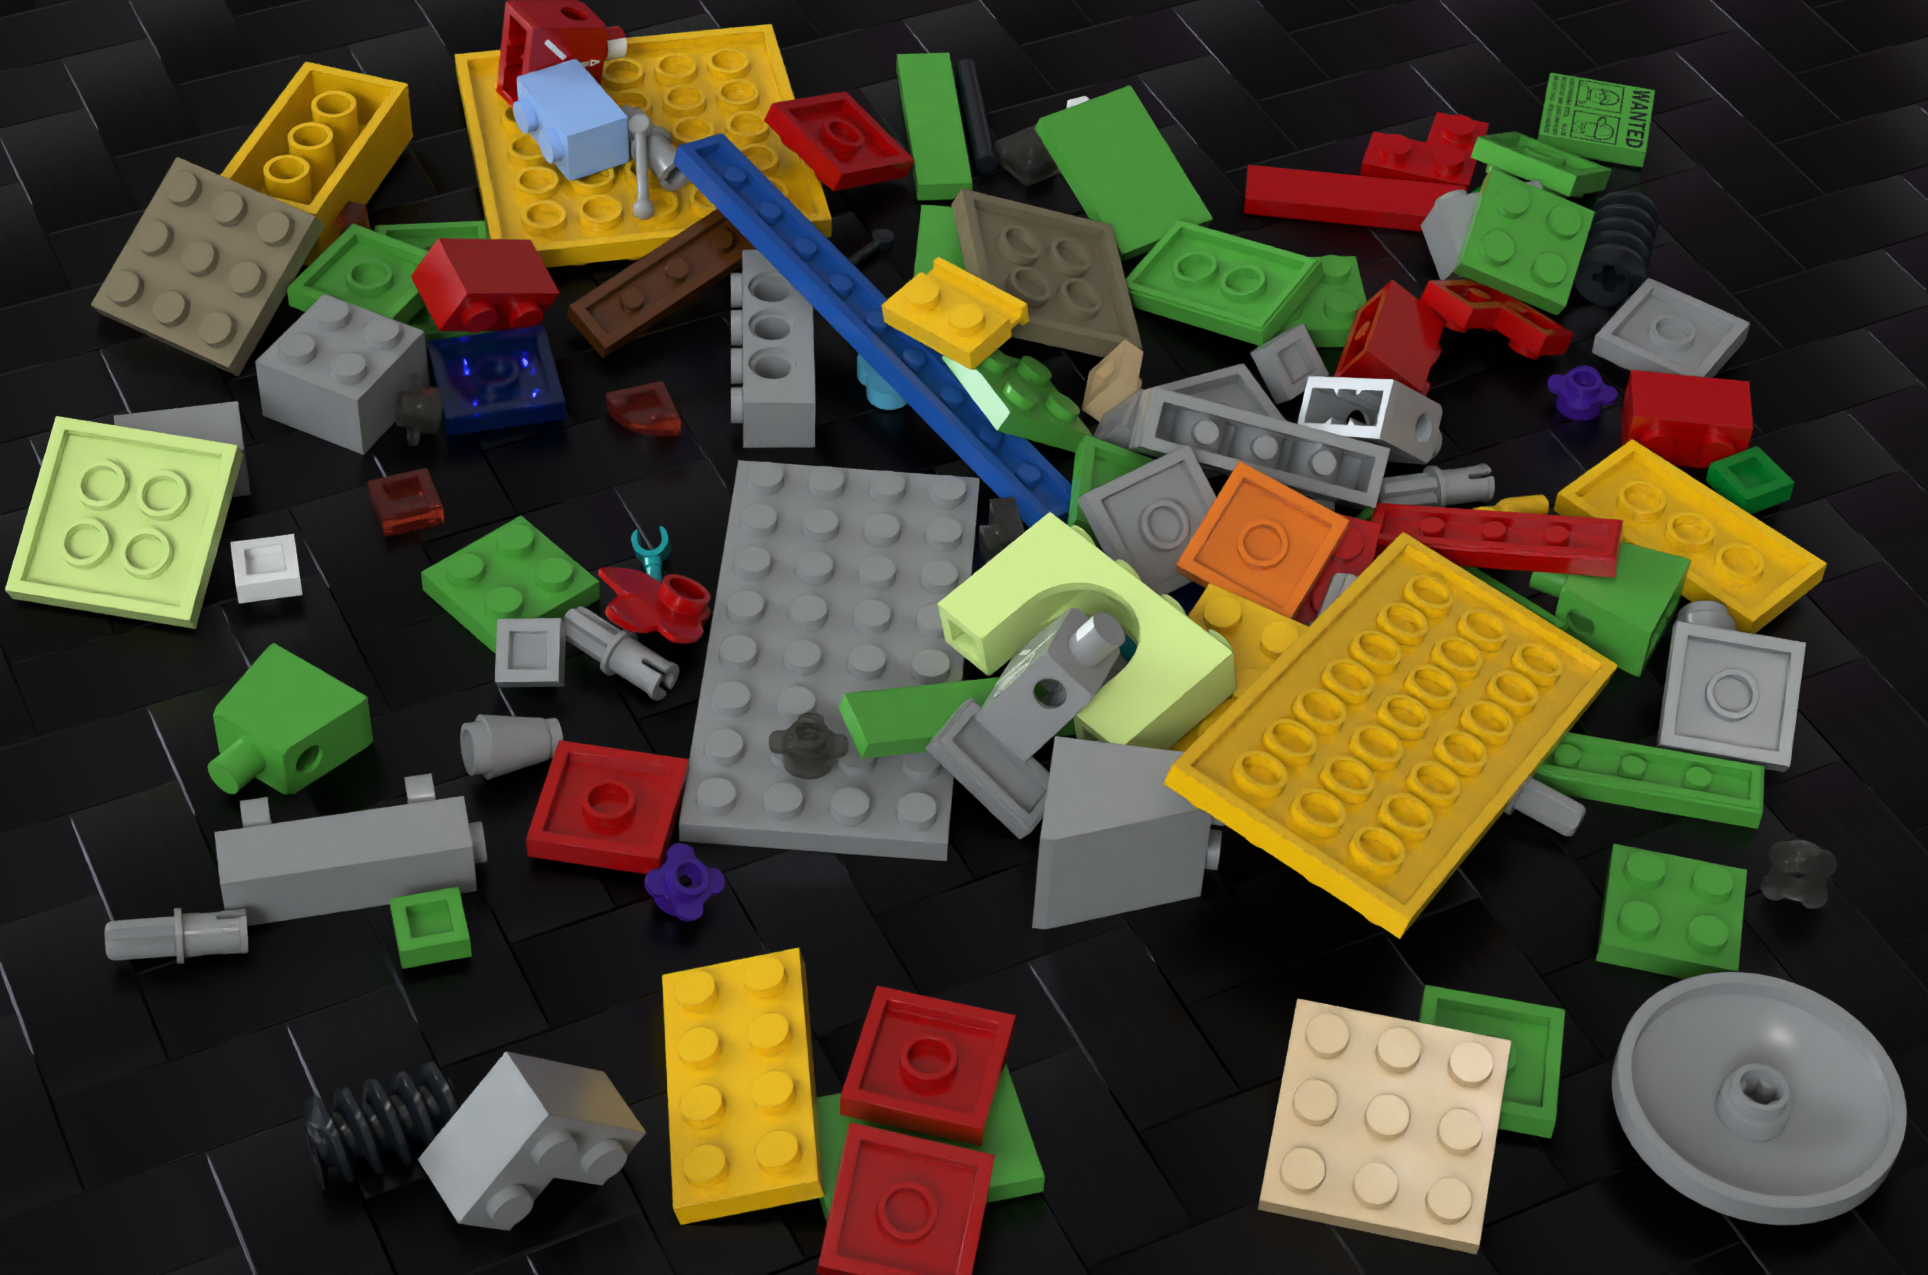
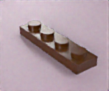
[567,209,757,359]

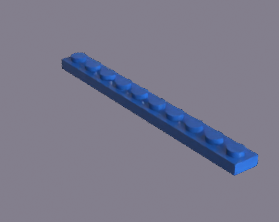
[673,133,1072,528]

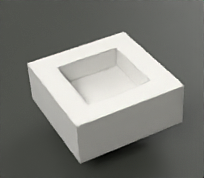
[230,534,303,604]

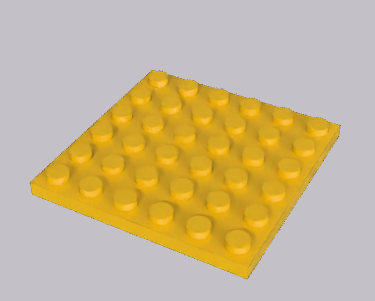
[455,24,832,268]

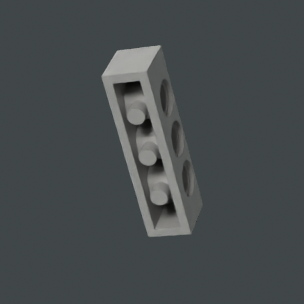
[731,250,815,448]
[1128,387,1390,510]

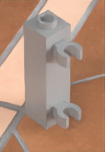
[215,773,487,926]

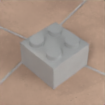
[255,294,430,455]

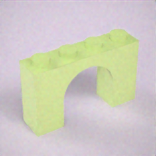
[937,512,1237,750]

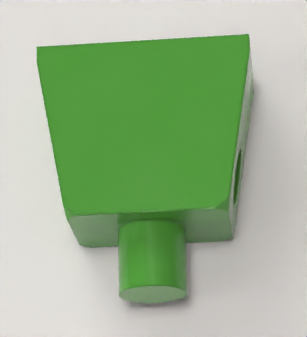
[1529,542,1691,677]
[208,643,373,794]

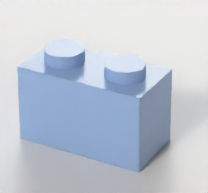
[513,59,629,181]

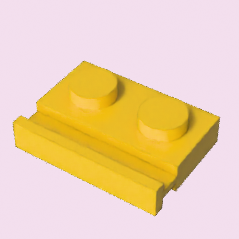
[881,257,1029,371]

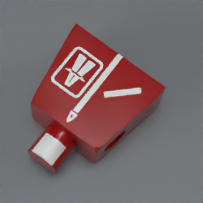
[496,0,627,109]

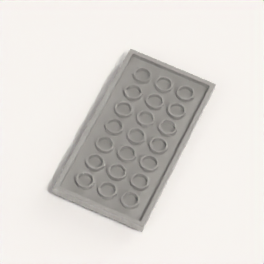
[679,460,980,861]

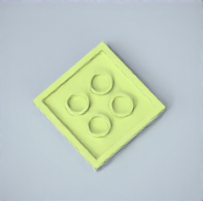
[5,416,243,629]

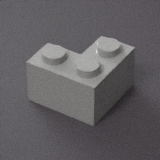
[418,1051,646,1231]

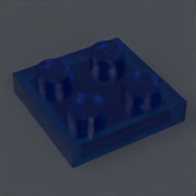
[427,325,566,436]

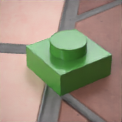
[389,886,472,969]

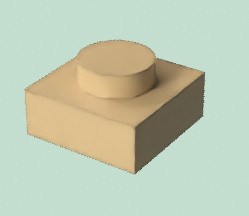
[1082,339,1143,422]

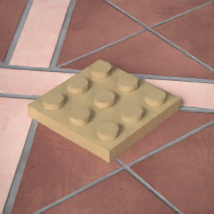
[1258,998,1511,1254]

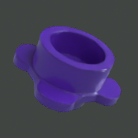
[1547,365,1617,420]
[644,843,725,922]

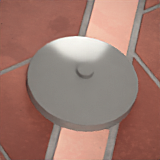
[1612,972,1907,1225]

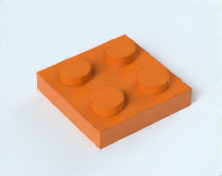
[1176,461,1350,620]

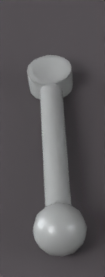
[628,114,655,220]

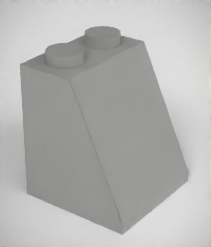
[1032,736,1224,929]

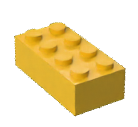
[221,61,413,266]

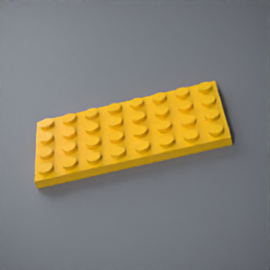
[1163,532,1618,939]

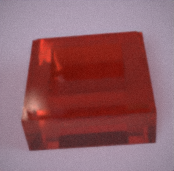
[367,468,445,537]

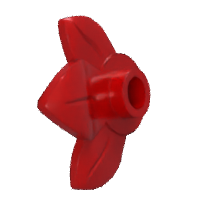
[598,567,711,644]

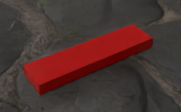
[1243,165,1466,232]
[1371,503,1623,578]

